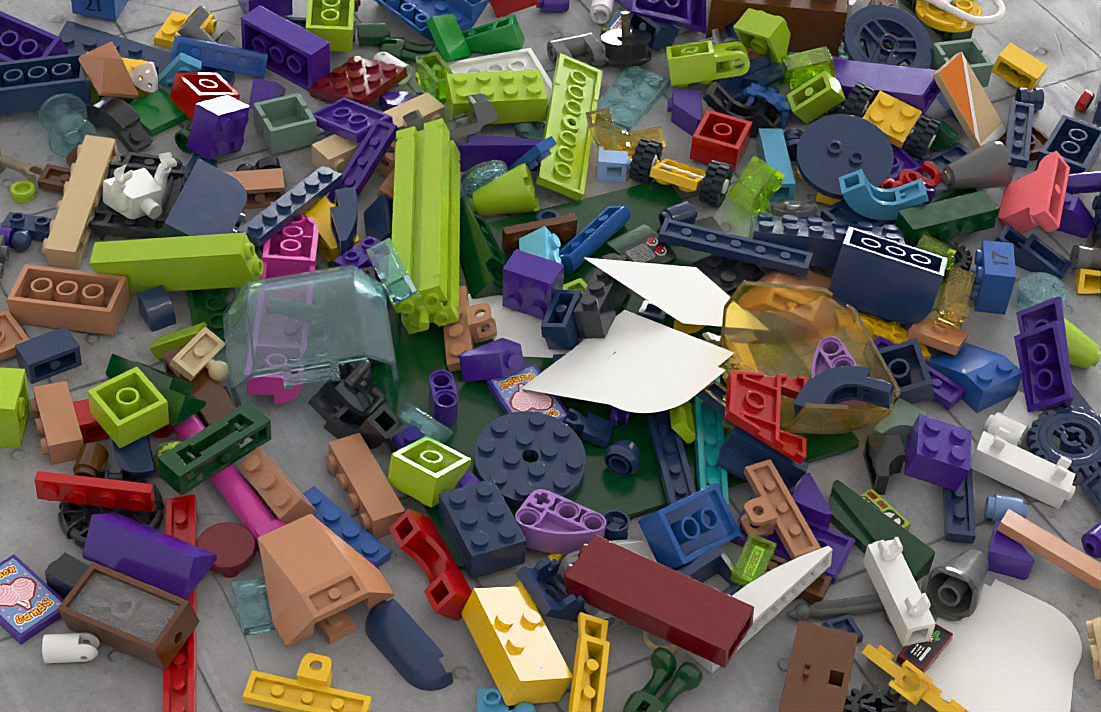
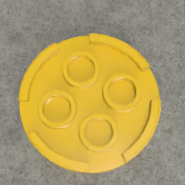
[915,0,983,32]

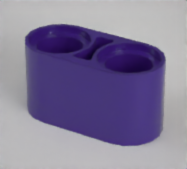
[429,370,458,426]

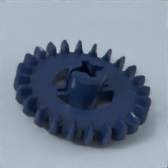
[1026,406,1101,481]

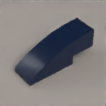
[330,187,358,256]
[994,224,1072,280]

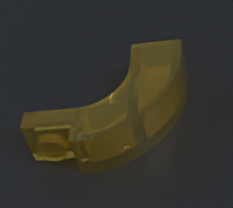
[586,107,667,159]
[935,266,976,330]

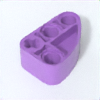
[812,336,868,421]
[515,489,606,554]

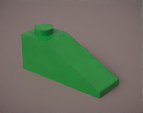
[461,15,525,54]

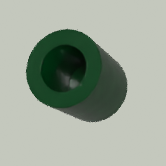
[357,22,391,46]

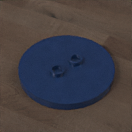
[796,114,894,200]

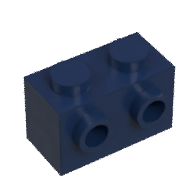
[630,13,679,51]
[541,290,582,350]

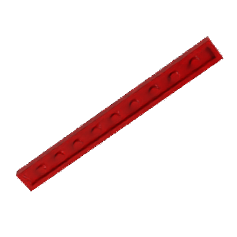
[162,494,197,712]

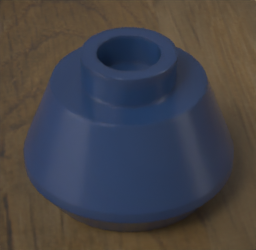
[603,440,640,476]

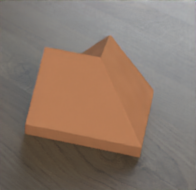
[78,41,138,98]

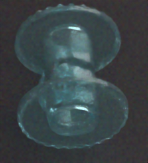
[38,93,97,158]

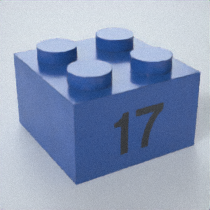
[71,0,129,21]
[969,240,1016,315]

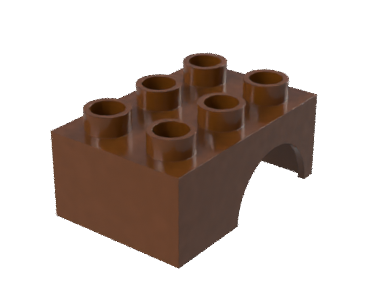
[705,0,847,57]

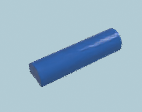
[559,206,630,275]

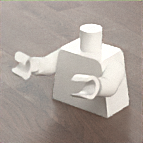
[103,152,177,219]

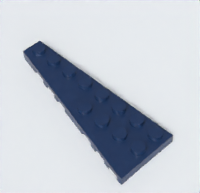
[59,21,235,87]

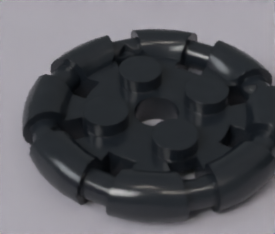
[58,470,164,549]

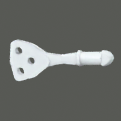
[93,62,158,93]

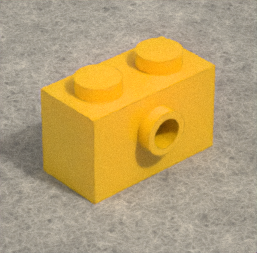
[992,42,1048,90]

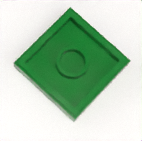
[426,14,472,63]
[129,88,189,137]

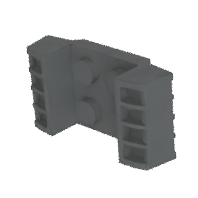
[403,93,499,140]

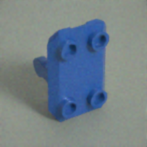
[743,83,793,130]

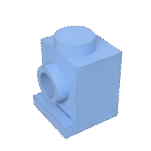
[596,146,632,183]

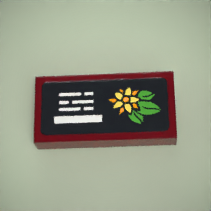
[896,624,953,673]

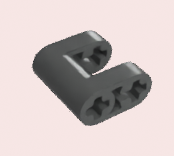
[177,4,235,46]
[547,33,606,68]
[1070,245,1101,271]

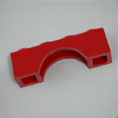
[389,509,472,621]

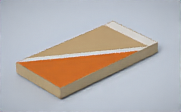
[932,52,1007,149]

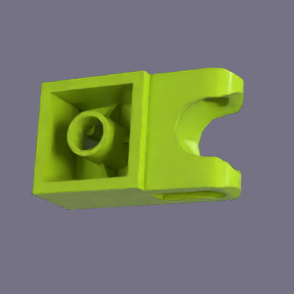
[666,40,750,88]

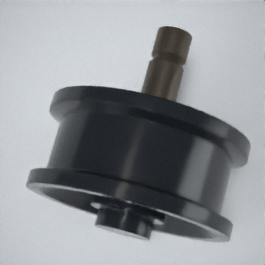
[601,11,652,67]

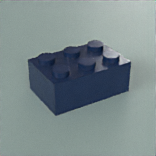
[1034,114,1101,174]
[438,479,527,579]

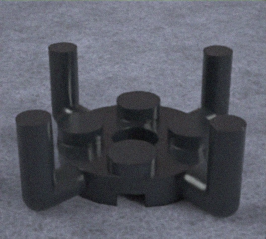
[300,337,387,413]

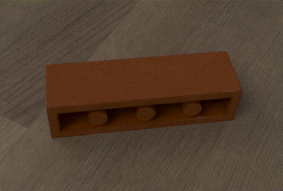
[163,346,240,427]

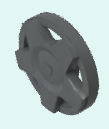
[771,198,817,218]

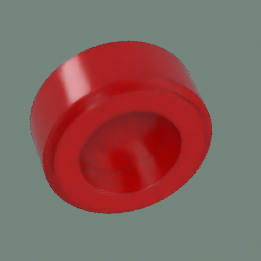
[1074,90,1095,113]

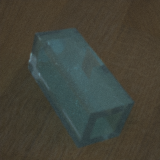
[366,238,418,305]

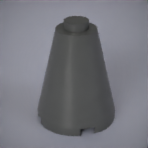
[941,140,1013,189]
[921,549,989,621]

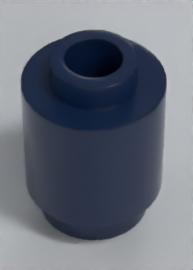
[658,201,697,227]

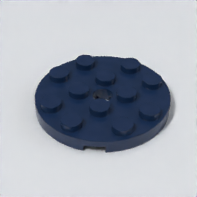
[473,411,586,508]

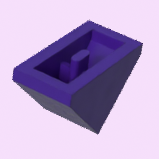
[792,473,832,528]
[986,520,1035,580]

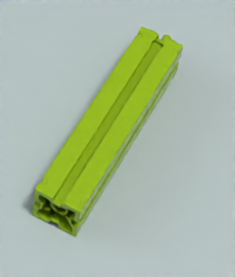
[389,118,460,334]

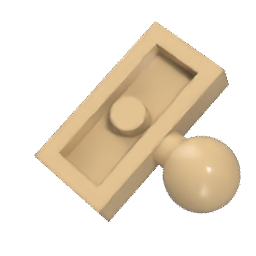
[169,327,230,382]

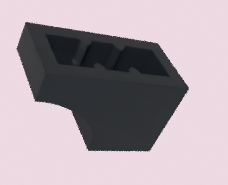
[863,435,906,495]

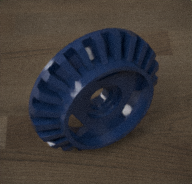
[842,5,933,69]

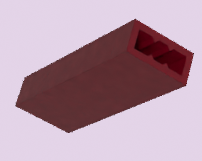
[563,535,754,668]

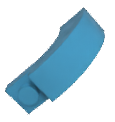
[839,169,929,220]

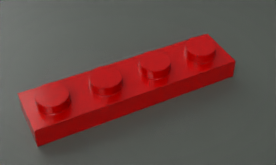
[34,471,155,512]

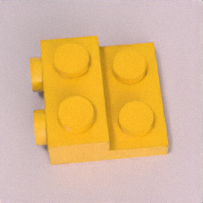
[154,9,217,49]

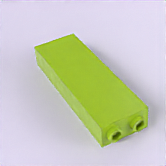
[90,233,263,294]

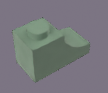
[872,398,928,444]

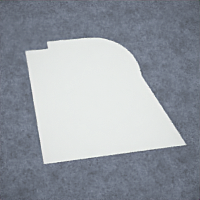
[521,310,734,413]
[925,579,1082,712]

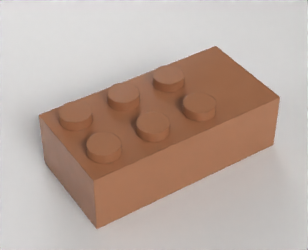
[7,264,131,336]

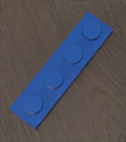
[170,35,268,78]
[303,486,391,567]

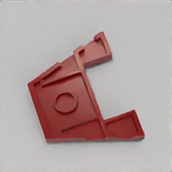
[725,370,808,464]

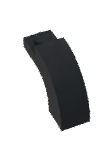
[702,81,782,137]
[80,96,153,153]

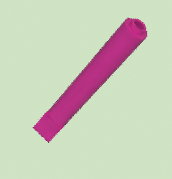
[173,414,286,553]

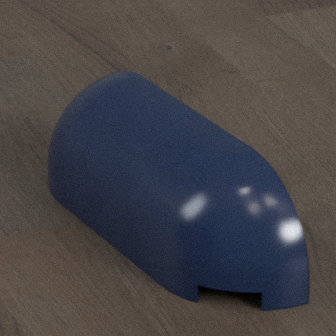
[112,435,157,479]
[365,599,453,691]

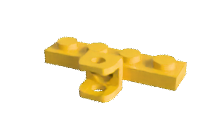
[862,643,967,712]
[242,653,372,712]

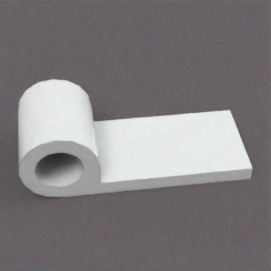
[984,391,1044,447]

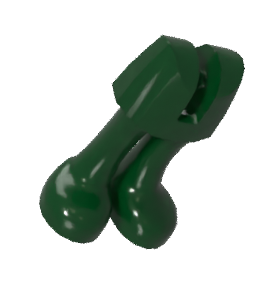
[379,37,443,69]
[622,647,703,712]

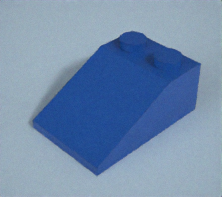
[925,343,1023,413]
[638,482,741,569]

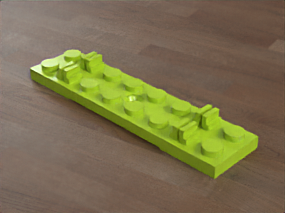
[535,53,603,200]

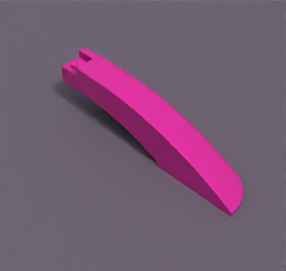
[247,202,319,404]

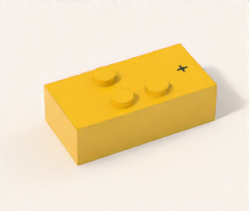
[461,586,573,706]

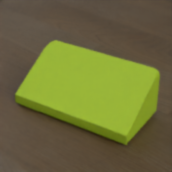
[150,322,207,360]

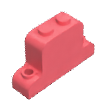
[998,151,1070,234]

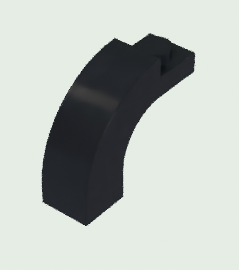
[307,382,403,450]

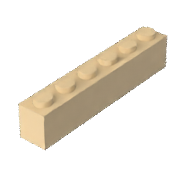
[312,92,445,173]
[42,135,118,269]

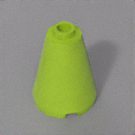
[469,163,540,216]
[1064,317,1101,369]

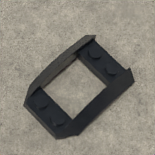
[89,152,184,242]

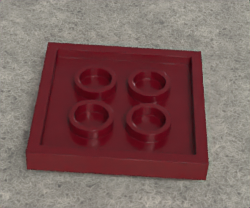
[309,56,408,106]

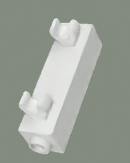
[970,427,1076,509]
[863,537,936,646]

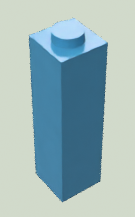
[756,128,795,202]

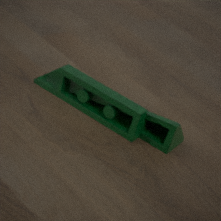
[459,197,506,299]
[106,353,206,426]
[830,480,935,582]

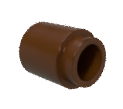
[73,442,109,478]

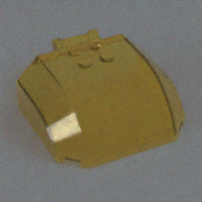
[718,281,901,434]

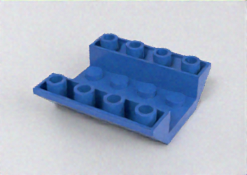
[374,0,489,42]

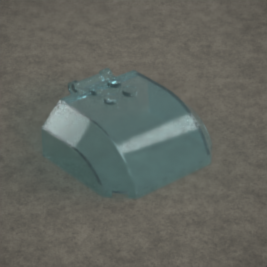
[223,264,399,406]

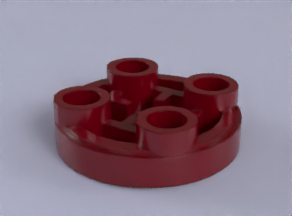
[197,522,256,578]

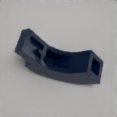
[794,366,893,428]

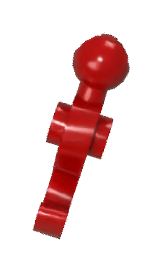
[880,161,942,189]

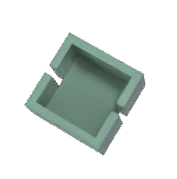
[929,38,993,87]
[253,93,317,155]

